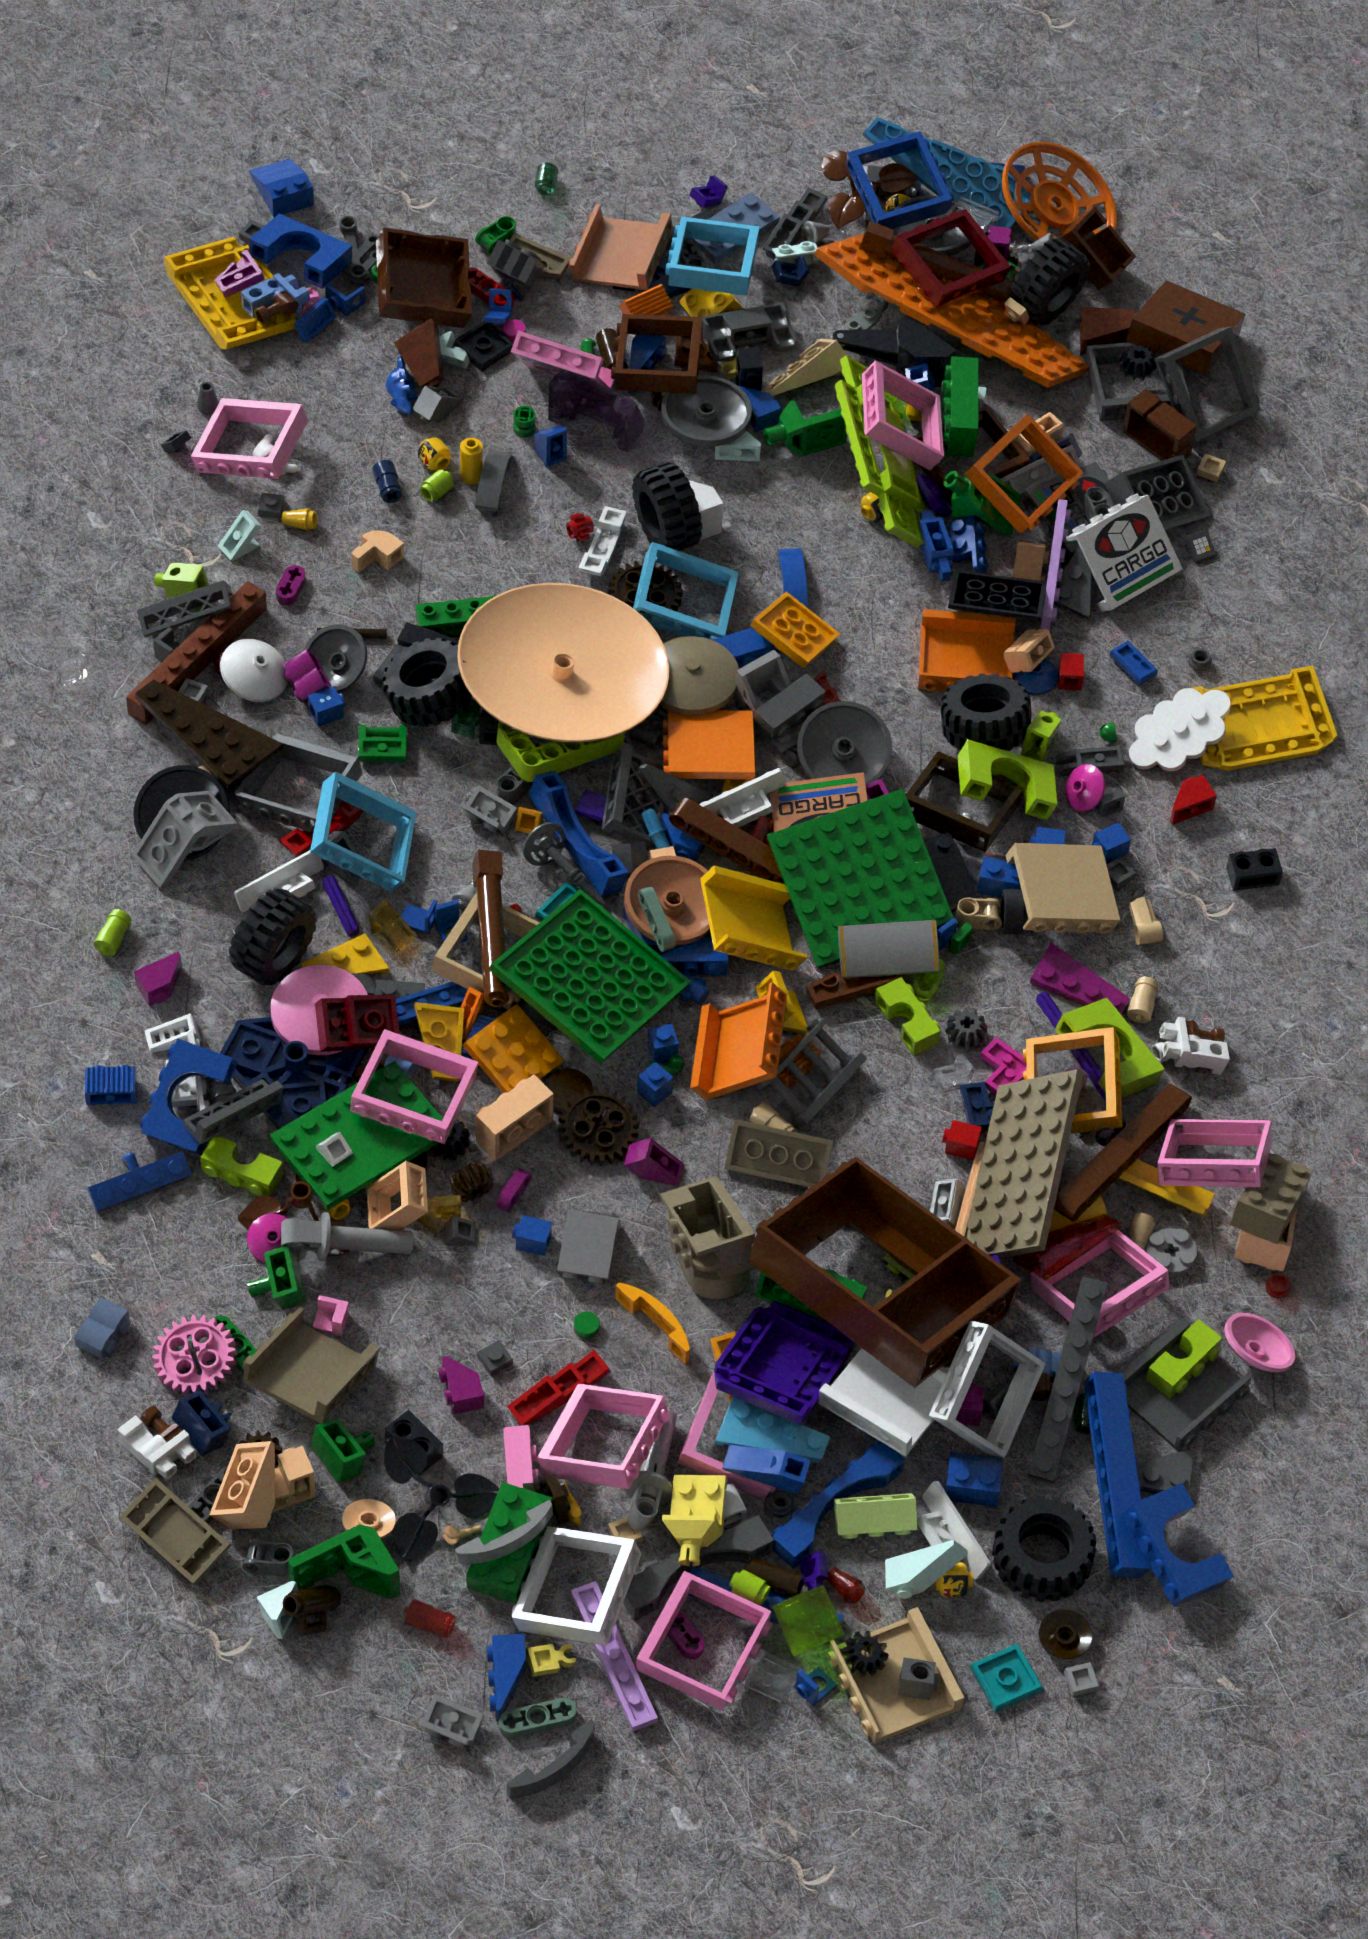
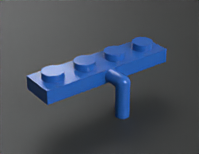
[87,1151,192,1211]

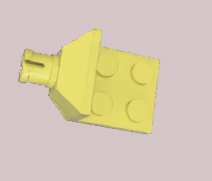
[662,1475,728,1566]

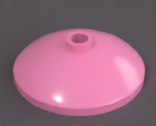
[1224,1313,1295,1372]

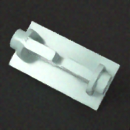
[772,241,819,265]

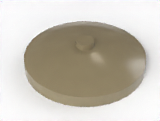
[659,636,739,716]

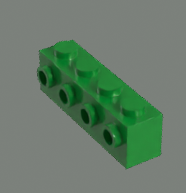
[416,595,497,637]

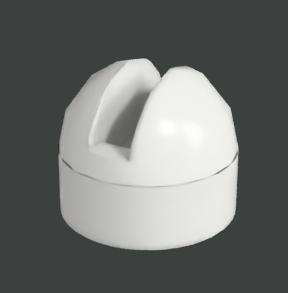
[1151,1042,1170,1063]

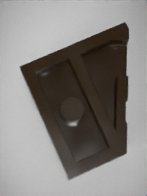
[539,1474,571,1525]

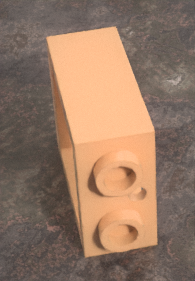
[367,1161,428,1231]

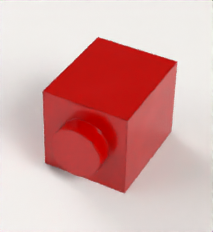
[1058,653,1084,691]
[942,1120,982,1160]

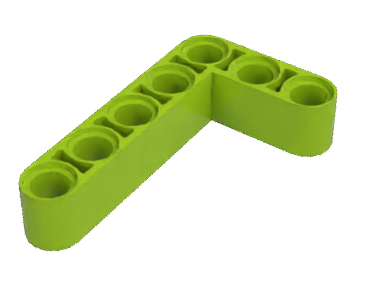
[497,721,625,782]

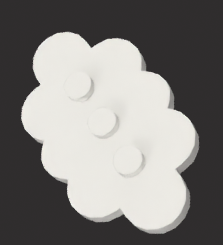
[1129,688,1231,772]

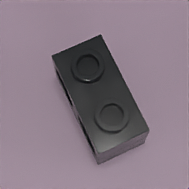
[735,347,763,391]
[1226,848,1283,891]
[384,1409,443,1475]

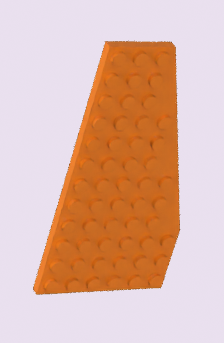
[814,233,1089,388]

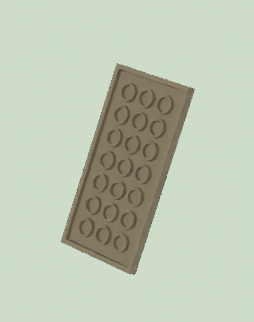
[964,1069,1083,1258]

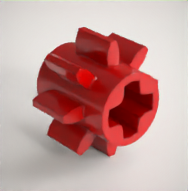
[566,513,594,542]

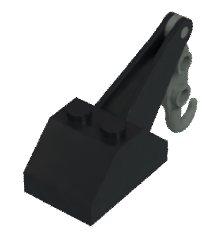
[832,293,956,387]

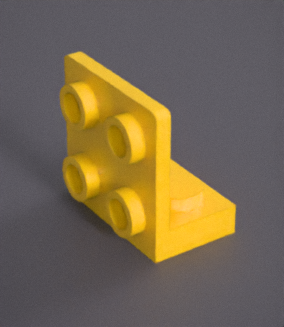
[679,289,744,317]
[755,971,808,1034]

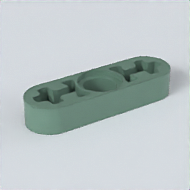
[638,886,675,952]
[499,1698,576,1738]

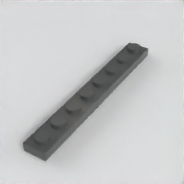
[1029,1276,1108,1483]

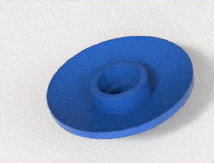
[1012,659,1058,695]

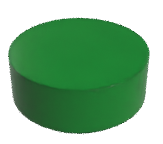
[574,1312,600,1338]

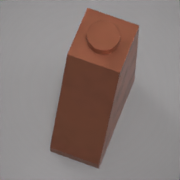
[1079,307,1135,355]
[393,319,444,389]

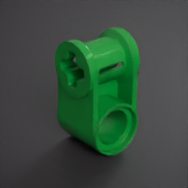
[475,216,516,256]

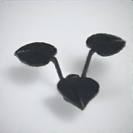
[384,1436,499,1560]

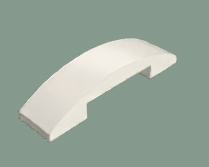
[578,506,627,577]

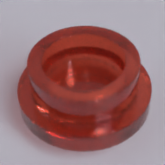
[1265,1274,1291,1299]

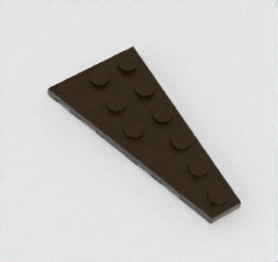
[135,679,283,790]

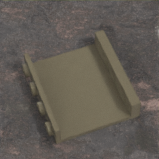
[242,1306,380,1423]

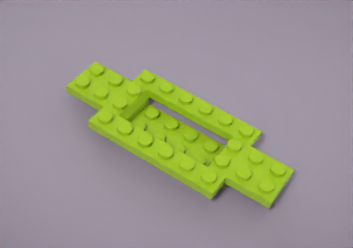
[835,355,926,548]

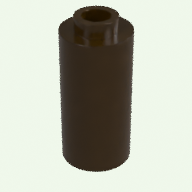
[595,328,628,369]
[744,1559,805,1600]

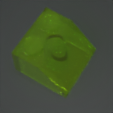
[772,1585,845,1656]

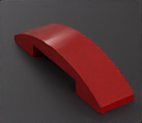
[280,801,364,857]

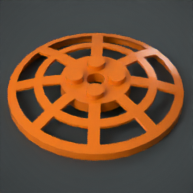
[1002,142,1117,241]

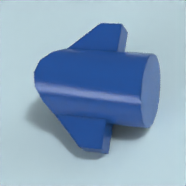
[680,974,710,1005]

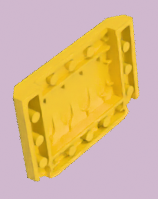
[164,237,296,349]
[1192,665,1338,771]

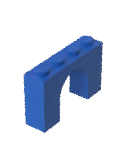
[249,214,353,289]
[140,1038,238,1156]
[1122,1483,1234,1607]

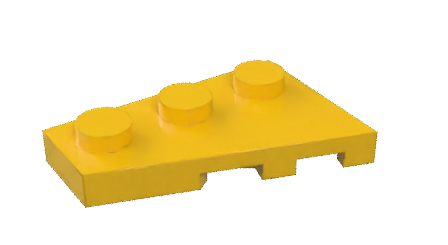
[301,933,389,975]
[414,1002,464,1082]

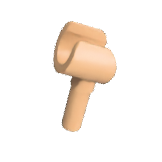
[442,1525,481,1546]

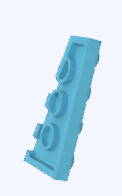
[714,1396,830,1463]

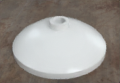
[220,639,288,702]

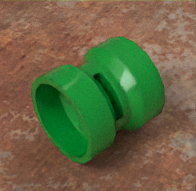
[513,406,536,438]

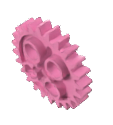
[152,1314,238,1396]

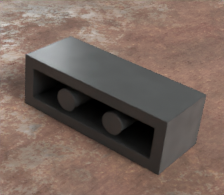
[753,673,826,742]

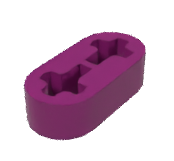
[276,565,306,606]
[496,1168,531,1212]
[667,1612,704,1659]

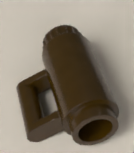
[282,1585,342,1636]

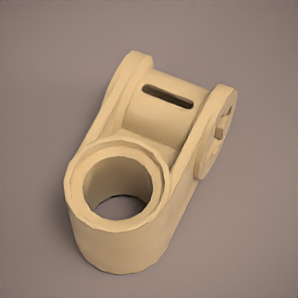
[955,898,1002,930]

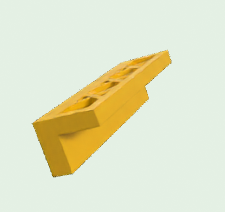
[1118,1159,1216,1217]

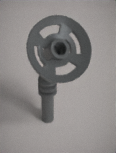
[523,822,605,904]

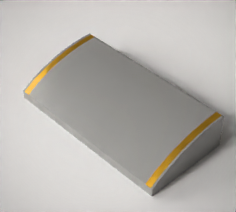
[838,920,940,979]

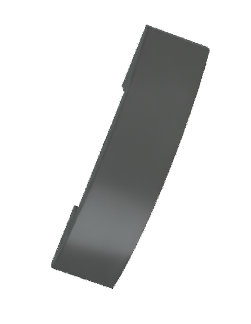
[475,450,513,512]
[507,1719,595,1799]

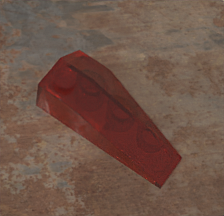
[1013,1214,1122,1281]

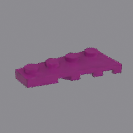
[1030,943,1130,1015]

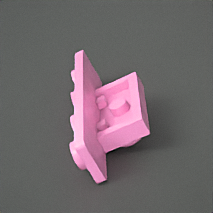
[503,1425,539,1492]

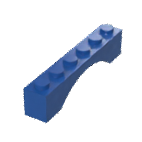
[528,771,629,897]
[771,1441,905,1569]

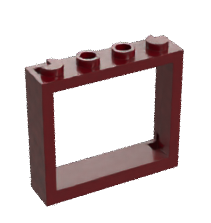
[891,209,1011,308]

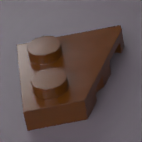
[674,336,718,373]

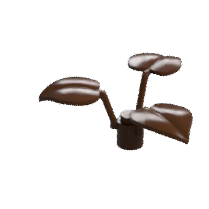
[822,151,918,229]
[238,1173,350,1256]

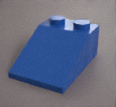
[249,158,314,217]

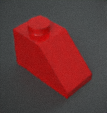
[1170,775,1217,825]

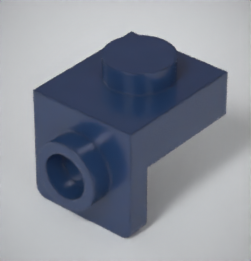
[771,256,809,286]

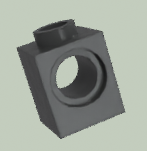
[898,1657,939,1700]

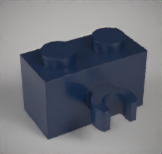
[172,1390,232,1456]

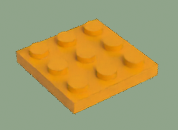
[750,591,840,668]
[462,1004,564,1093]

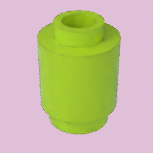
[420,469,454,502]
[729,1569,771,1606]

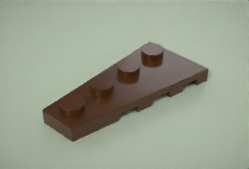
[807,972,907,1010]

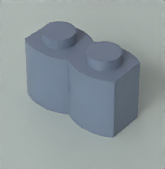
[74,1297,131,1359]

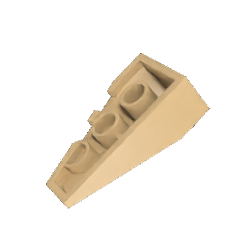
[762,339,846,396]

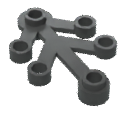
[339,216,378,284]

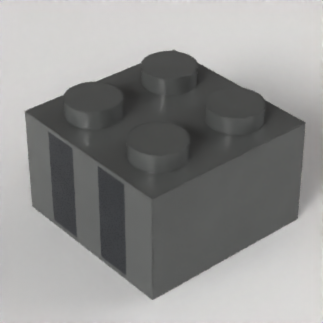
[487,239,544,289]

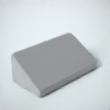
[930,1178,965,1230]

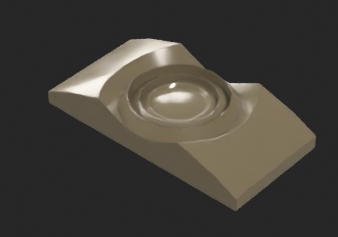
[119,1478,231,1585]

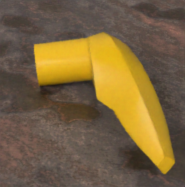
[564,1482,581,1527]

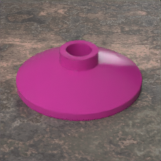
[1065,764,1105,812]
[247,1213,295,1263]

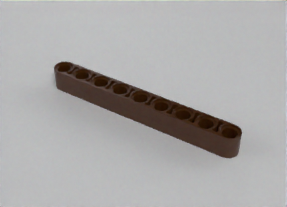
[1054,1084,1192,1222]

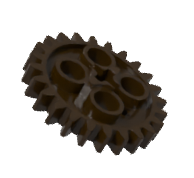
[607,561,683,613]
[558,1087,640,1166]

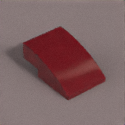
[315,994,400,1052]

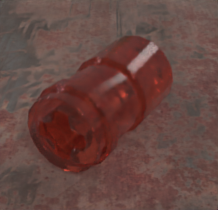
[404,1599,457,1638]

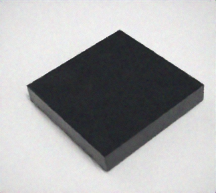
[452,321,514,372]

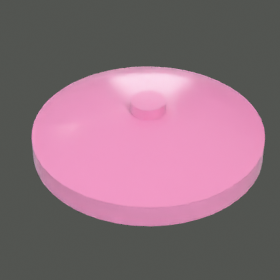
[271,965,368,1055]

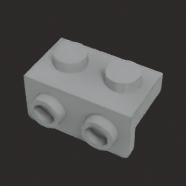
[460,785,518,834]
[419,1694,485,1748]

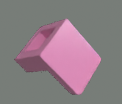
[313,1295,349,1336]

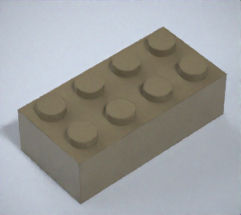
[1230,1153,1313,1244]

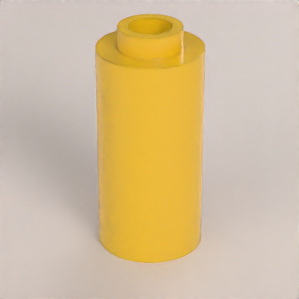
[460,438,483,485]

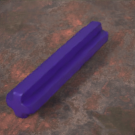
[323,875,359,937]

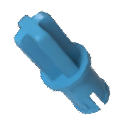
[642,809,671,849]

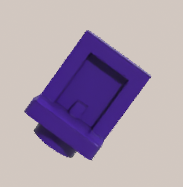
[689,175,728,208]

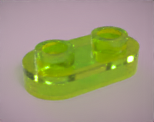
[913,958,946,1001]

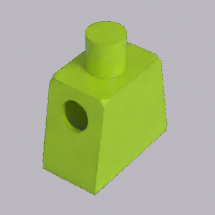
[154,563,209,611]

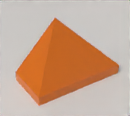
[460,986,485,1040]

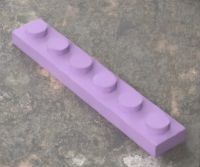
[1041,499,1071,630]
[571,1581,658,1732]

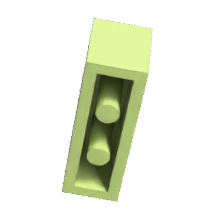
[834,1493,917,1539]

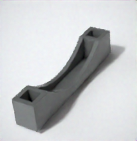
[623,1515,774,1621]

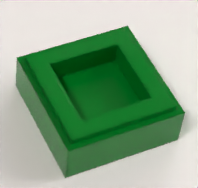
[949,922,973,955]

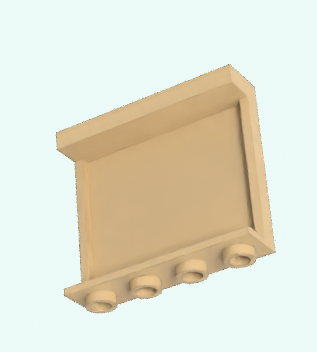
[1005,843,1120,934]
[827,1607,964,1744]

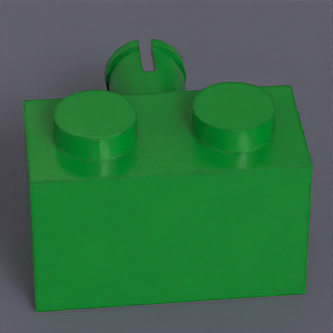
[247,1245,307,1309]
[310,1417,375,1483]

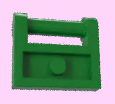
[358,725,407,762]

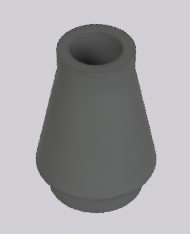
[197,382,219,415]

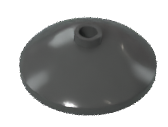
[304,624,367,693]

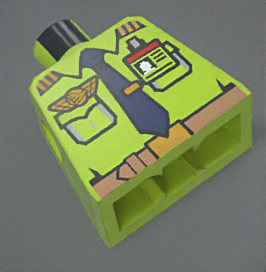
[1021,711,1062,762]

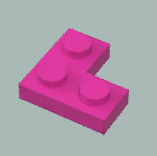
[980,1037,1027,1095]

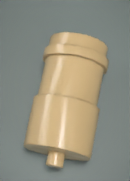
[1127,977,1159,1024]
[750,1102,796,1132]

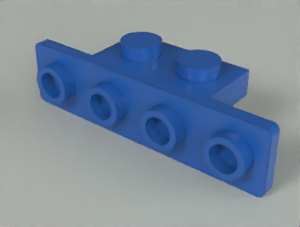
[949,515,989,574]

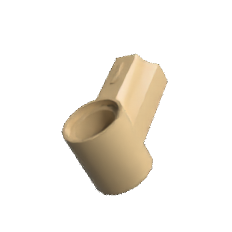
[1129,897,1163,945]

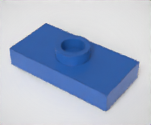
[294,298,336,342]
[1110,641,1158,686]

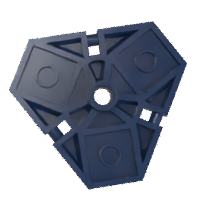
[220,1017,369,1129]

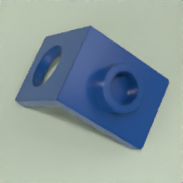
[325,283,366,316]
[484,288,512,325]
[398,899,437,935]
[435,899,468,943]
[937,918,958,951]
[795,1667,837,1706]

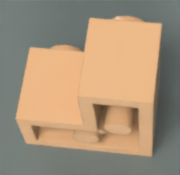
[272,1446,316,1513]

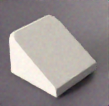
[315,1132,353,1167]

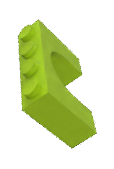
[958,739,1058,820]
[1055,998,1165,1098]

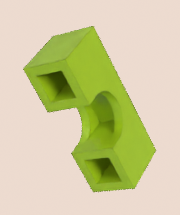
[875,977,941,1056]
[201,1136,283,1196]
[1146,1319,1222,1399]

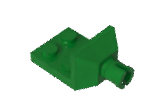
[763,400,848,457]
[944,471,1021,536]

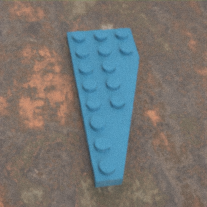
[863,117,1030,236]

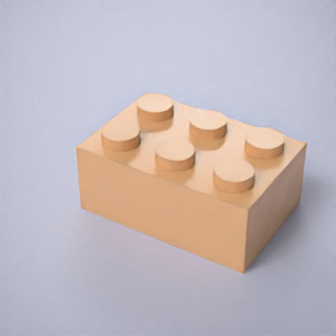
[476,1075,554,1161]

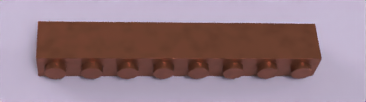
[126,581,267,725]

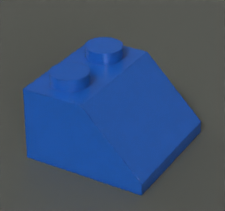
[945,1452,1002,1507]

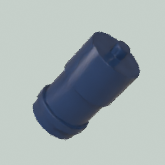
[372,460,402,503]

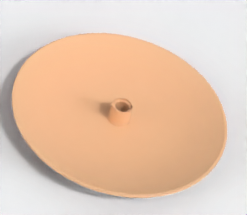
[457,583,669,742]

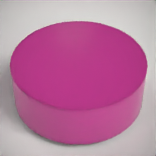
[503,319,525,341]

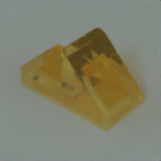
[368,899,417,952]
[417,1195,461,1235]

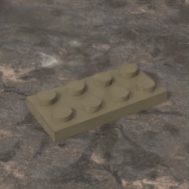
[724,1119,834,1187]

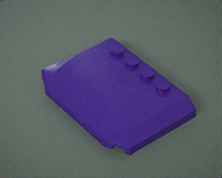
[714,1301,855,1426]

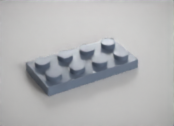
[686,192,780,263]

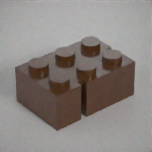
[1059,206,1136,290]
[1123,389,1197,461]

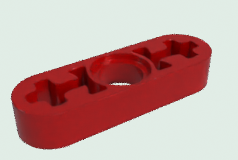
[468,267,514,308]

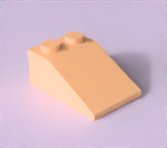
[1234,1209,1297,1272]
[210,1441,275,1530]

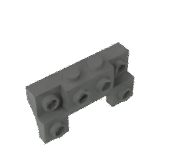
[703,303,798,362]

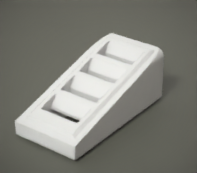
[145,1013,201,1053]

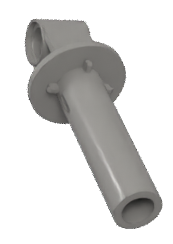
[281,1212,413,1261]
[624,1410,677,1531]

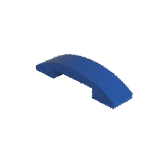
[778,548,808,608]

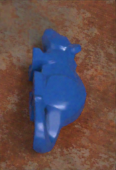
[385,356,418,415]

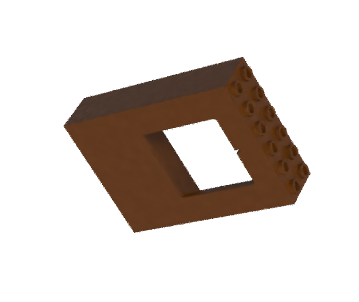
[749,1156,1021,1388]

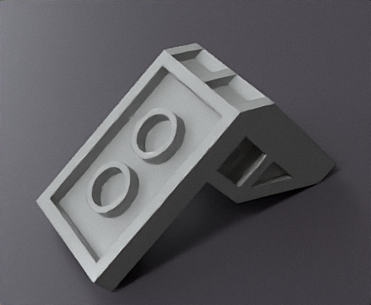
[734,650,807,758]
[132,791,237,888]

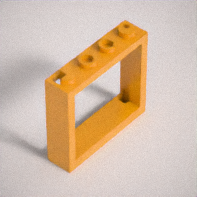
[1023,1027,1122,1134]

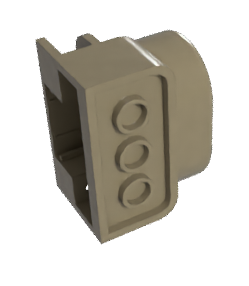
[660,1176,756,1299]

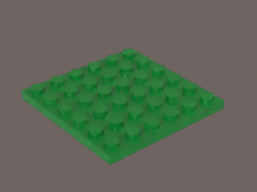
[767,789,953,969]
[489,889,691,1064]

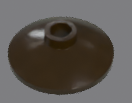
[1038,1610,1092,1660]

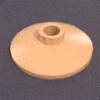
[342,1499,396,1539]

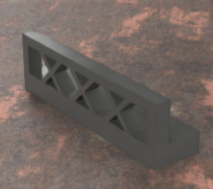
[137,580,233,637]
[182,1079,283,1144]

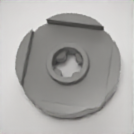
[1145,1228,1197,1277]

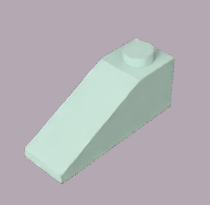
[885,1540,968,1599]

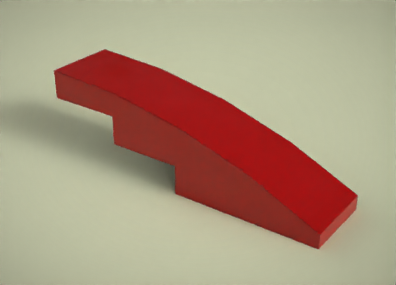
[507,1349,611,1426]

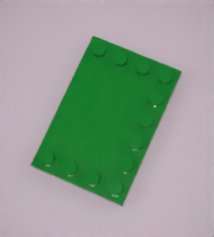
[269,1061,452,1210]

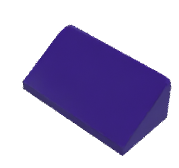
[575,790,629,823]

